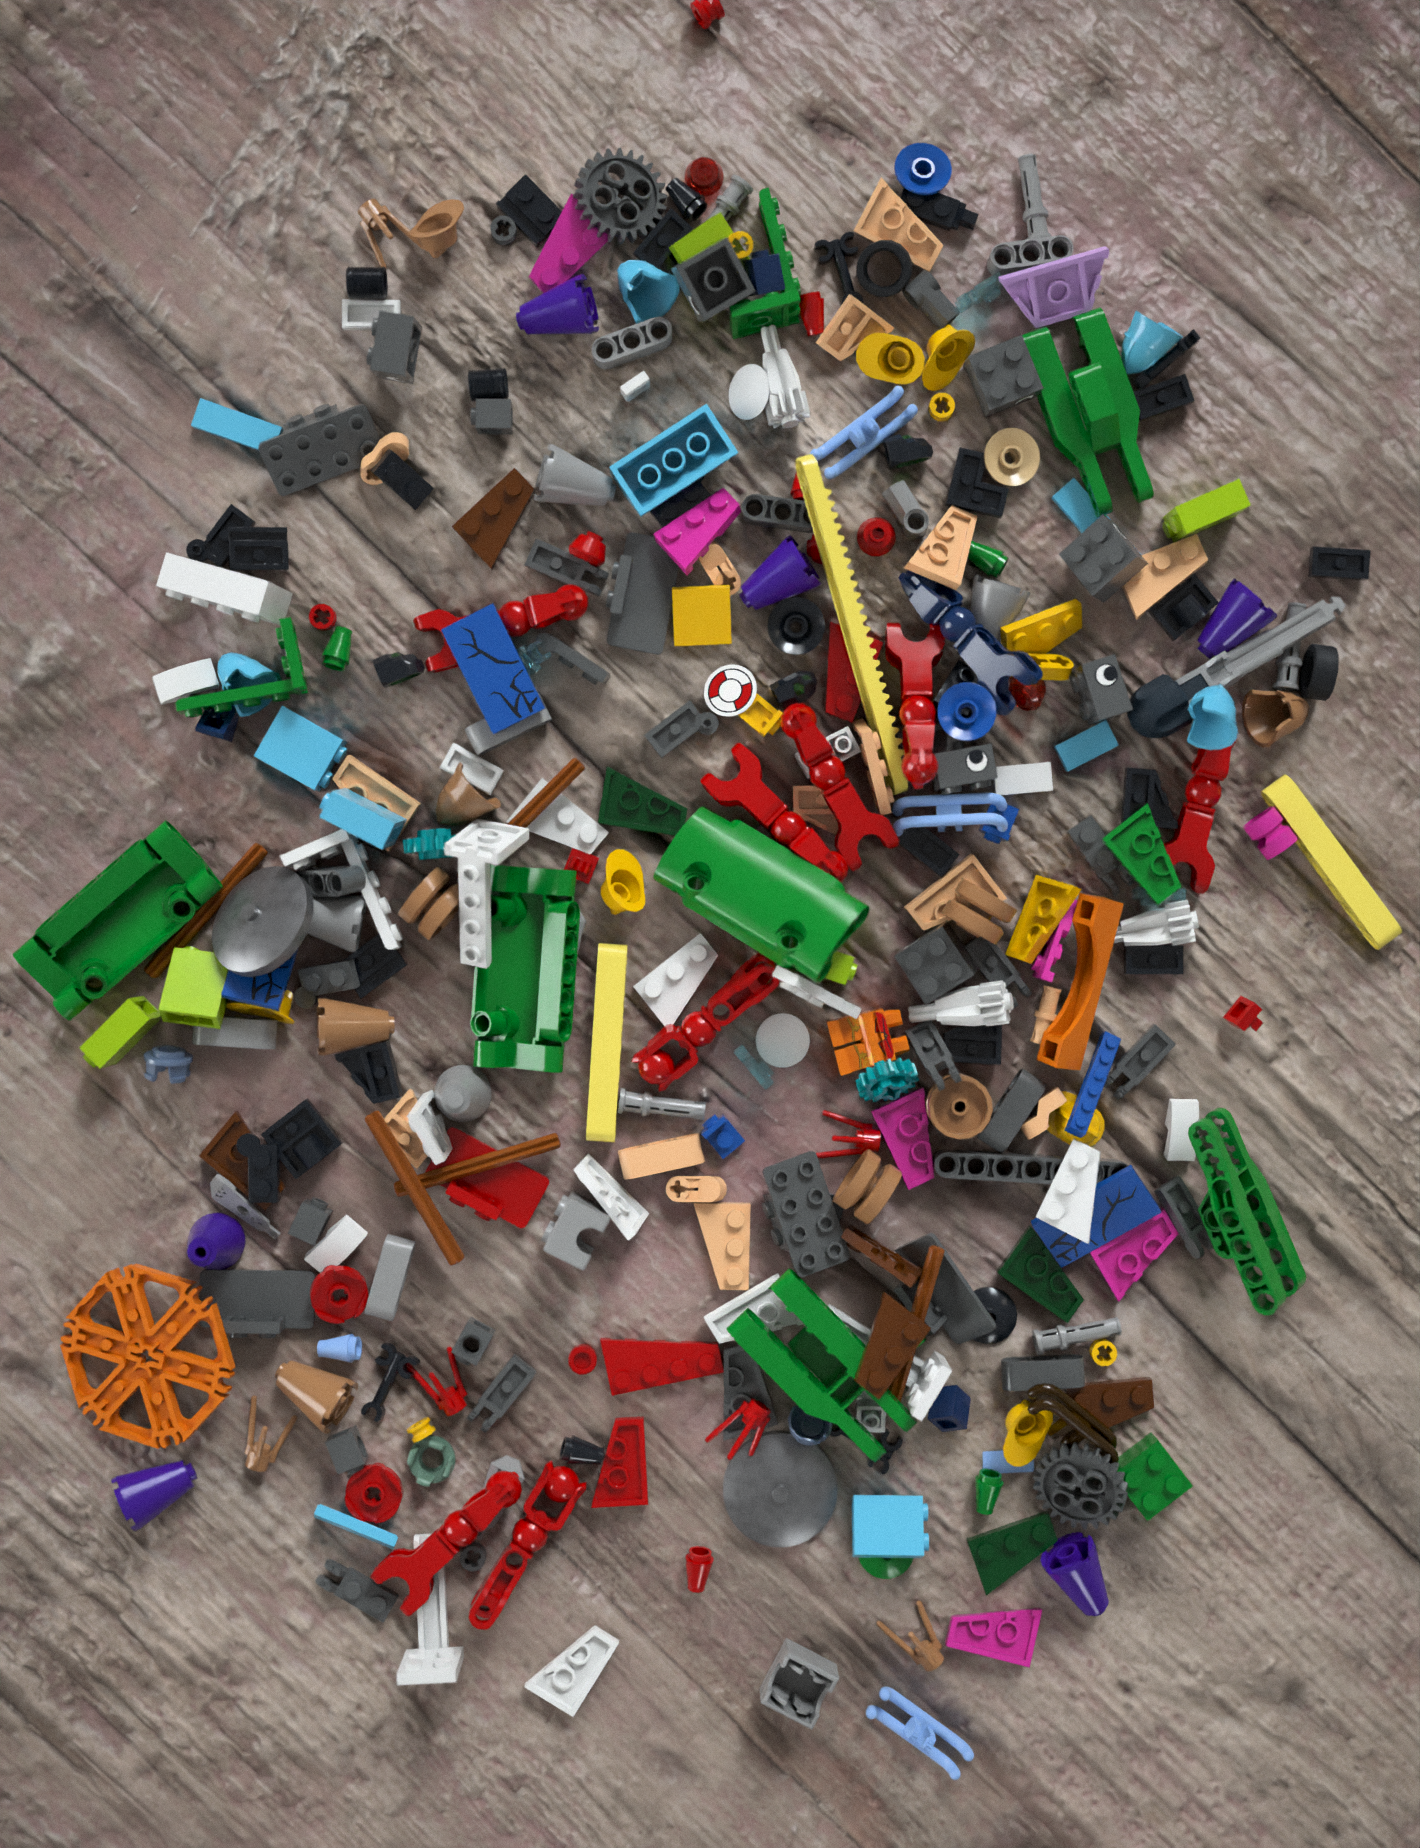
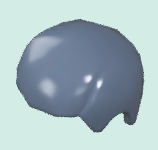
[788,1406,833,1446]

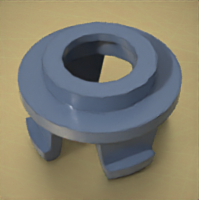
[144,1045,193,1084]

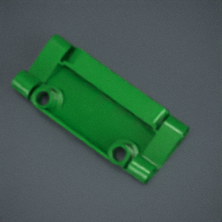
[653,806,870,983]
[13,820,223,1021]
[470,865,580,1073]

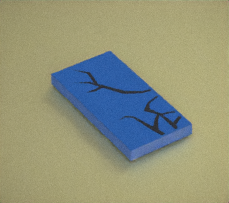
[441,603,546,735]
[221,947,299,1011]
[1031,1165,1162,1268]

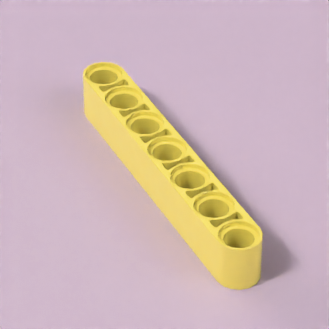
[1261,774,1402,950]
[586,943,628,1142]

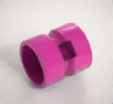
[1243,806,1298,860]

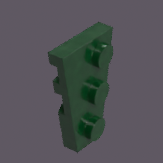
[598,766,688,836]
[996,1225,1084,1323]
[966,1511,1058,1596]

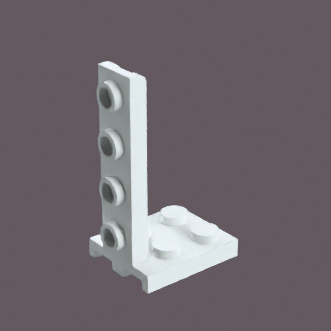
[444,819,529,969]
[280,829,403,950]
[828,1304,952,1421]
[397,1534,464,1685]

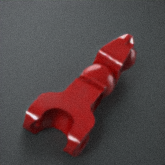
[413,584,589,673]
[885,623,945,789]
[780,703,899,872]
[1163,740,1237,894]
[700,743,849,883]
[631,953,780,1092]
[469,1460,587,1630]
[370,1471,522,1617]

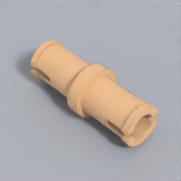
[1030,985,1062,1044]

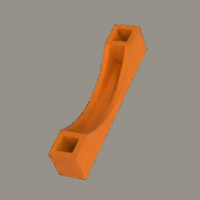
[1036,893,1124,1071]

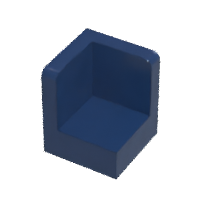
[928,1385,971,1432]

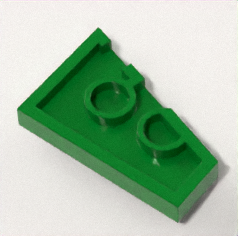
[1102,803,1181,907]

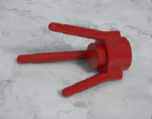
[816,1110,881,1158]
[406,1346,467,1417]
[705,1398,771,1460]

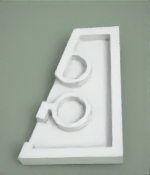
[506,778,609,855]
[633,933,718,1026]
[772,965,862,1019]
[1036,1139,1101,1244]
[574,1153,649,1241]
[704,1273,804,1344]
[524,1625,619,1717]

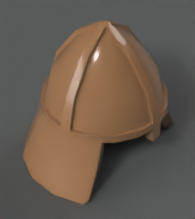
[1242,690,1309,748]
[436,762,501,826]

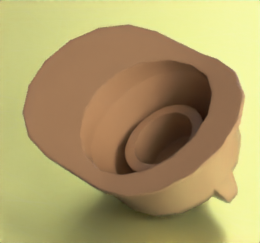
[410,199,464,258]

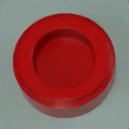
[568,1344,597,1375]

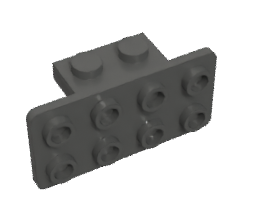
[258,404,380,496]
[606,532,679,655]
[762,1151,850,1277]
[894,1233,996,1344]
[199,1269,316,1338]

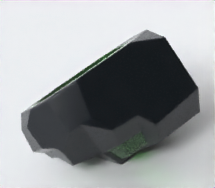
[883,434,933,469]
[373,652,425,688]
[769,670,817,712]

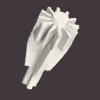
[761,325,810,429]
[1114,900,1199,946]
[908,980,1014,1026]

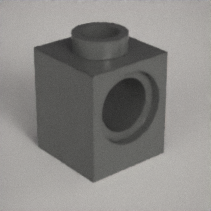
[470,399,513,435]
[287,1197,333,1246]
[451,1317,496,1366]
[325,1425,369,1475]

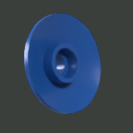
[894,143,952,195]
[937,682,996,741]

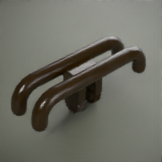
[1027,1383,1119,1464]

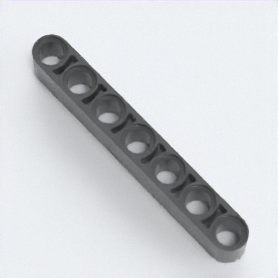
[932,1149,1129,1184]

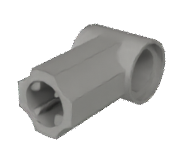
[882,480,929,540]

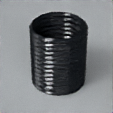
[346,266,388,299]
[468,368,509,402]

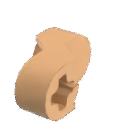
[360,432,409,485]
[698,541,741,596]
[1020,1087,1067,1140]
[666,1176,727,1202]

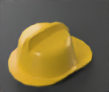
[922,324,975,391]
[856,333,925,385]
[600,849,646,915]
[226,990,295,1024]
[1047,1091,1104,1147]
[1003,1400,1053,1467]

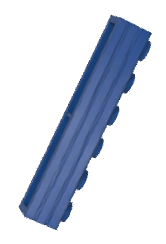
[1064,1031,1121,1138]

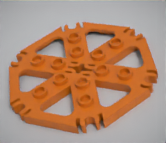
[60,1263,236,1449]

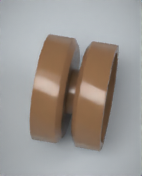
[398,867,459,941]
[941,878,1017,945]
[925,1073,993,1139]
[833,1149,902,1224]

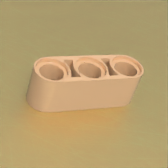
[618,1133,705,1180]

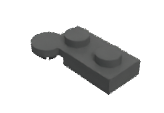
[644,700,719,758]
[294,958,360,1009]

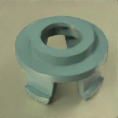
[407,1435,456,1487]

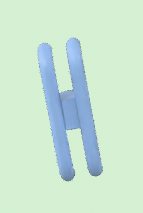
[810,386,918,480]
[892,792,1008,836]
[865,1687,974,1780]

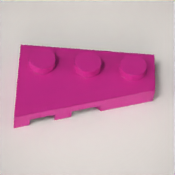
[528,193,608,293]
[653,488,741,576]
[1031,900,1077,982]
[871,1087,934,1190]

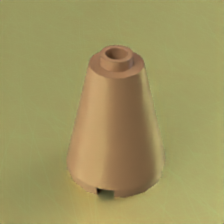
[317,998,395,1056]
[275,1360,358,1434]

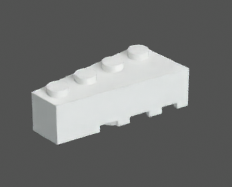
[156,552,293,626]

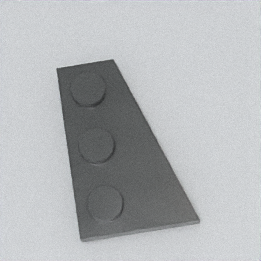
[723,1344,778,1441]

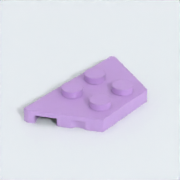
[998,246,1109,328]

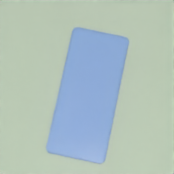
[982,1450,1034,1473]

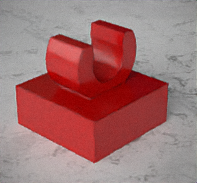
[564,848,600,884]
[1223,996,1263,1032]

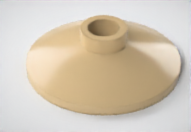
[984,428,1040,486]

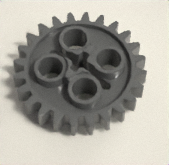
[573,148,667,245]
[1033,1442,1128,1530]

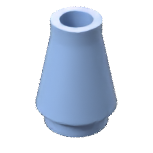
[317,1334,362,1363]

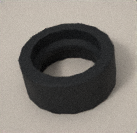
[857,240,912,297]
[1299,644,1339,701]

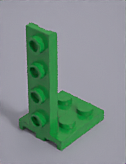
[729,187,801,339]
[175,617,308,718]

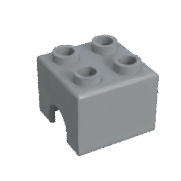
[541,1191,610,1270]
[759,1638,839,1730]

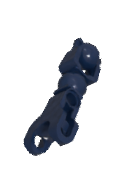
[898,570,1043,716]

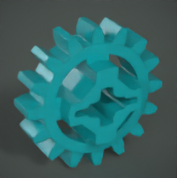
[403,828,455,860]
[855,1058,919,1102]

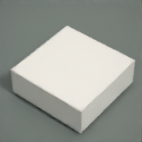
[620,371,650,402]

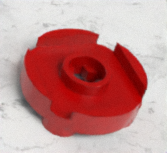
[310,1265,369,1324]
[345,1462,404,1523]

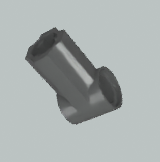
[902,270,960,330]

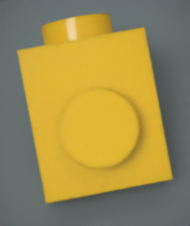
[738,693,782,737]

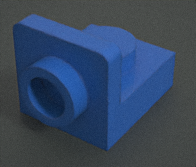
[978,804,1019,844]
[701,1114,745,1159]

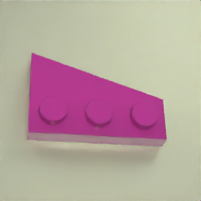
[1090,1207,1179,1302]
[945,1608,1042,1668]

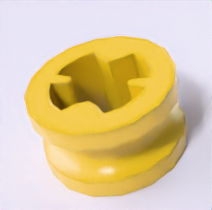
[728,231,753,259]
[928,393,955,422]
[1089,1338,1117,1366]
[406,1417,436,1443]

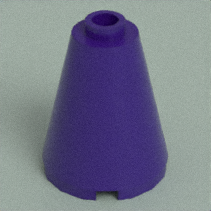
[516,274,599,334]
[739,535,822,610]
[1197,578,1277,659]
[187,1212,246,1270]
[111,1460,198,1532]
[1040,1532,1109,1616]

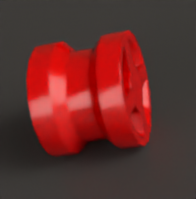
[690,0,725,29]

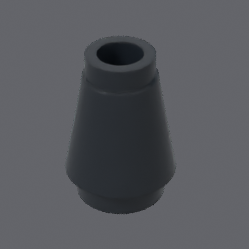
[666,178,707,221]
[560,1435,604,1465]

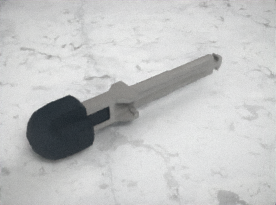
[1127,597,1346,738]

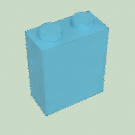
[254,706,347,792]
[319,788,407,849]
[851,1495,929,1558]

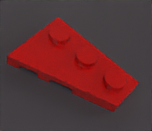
[825,621,884,723]
[591,1416,649,1508]

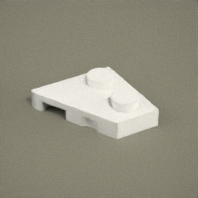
[407,1090,453,1165]

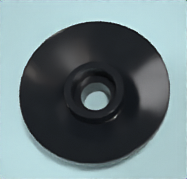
[768,597,825,655]
[973,1287,1017,1344]

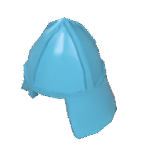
[617,260,680,324]
[1121,311,1184,375]
[217,652,282,717]
[1187,684,1238,750]

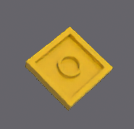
[672,585,732,646]

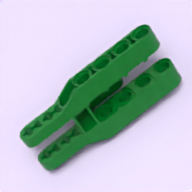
[1022,307,1154,517]
[1188,1108,1306,1315]
[726,1268,918,1463]

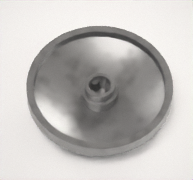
[212,866,314,977]
[723,1430,838,1547]

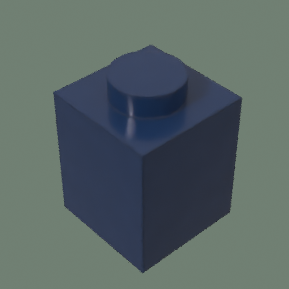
[742,249,785,296]

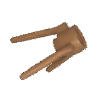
[358,199,424,268]
[244,1395,297,1472]
[876,1601,944,1672]

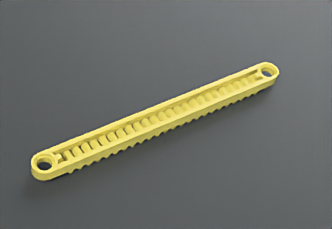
[795,454,908,796]

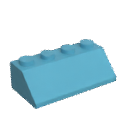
[609,403,738,517]

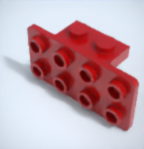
[425,1127,550,1228]

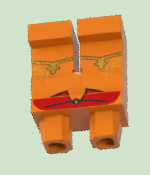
[826,1008,910,1076]

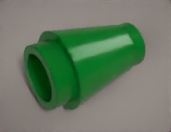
[967,541,1009,578]
[321,626,352,671]
[975,1469,1004,1515]

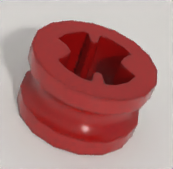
[309,604,337,631]

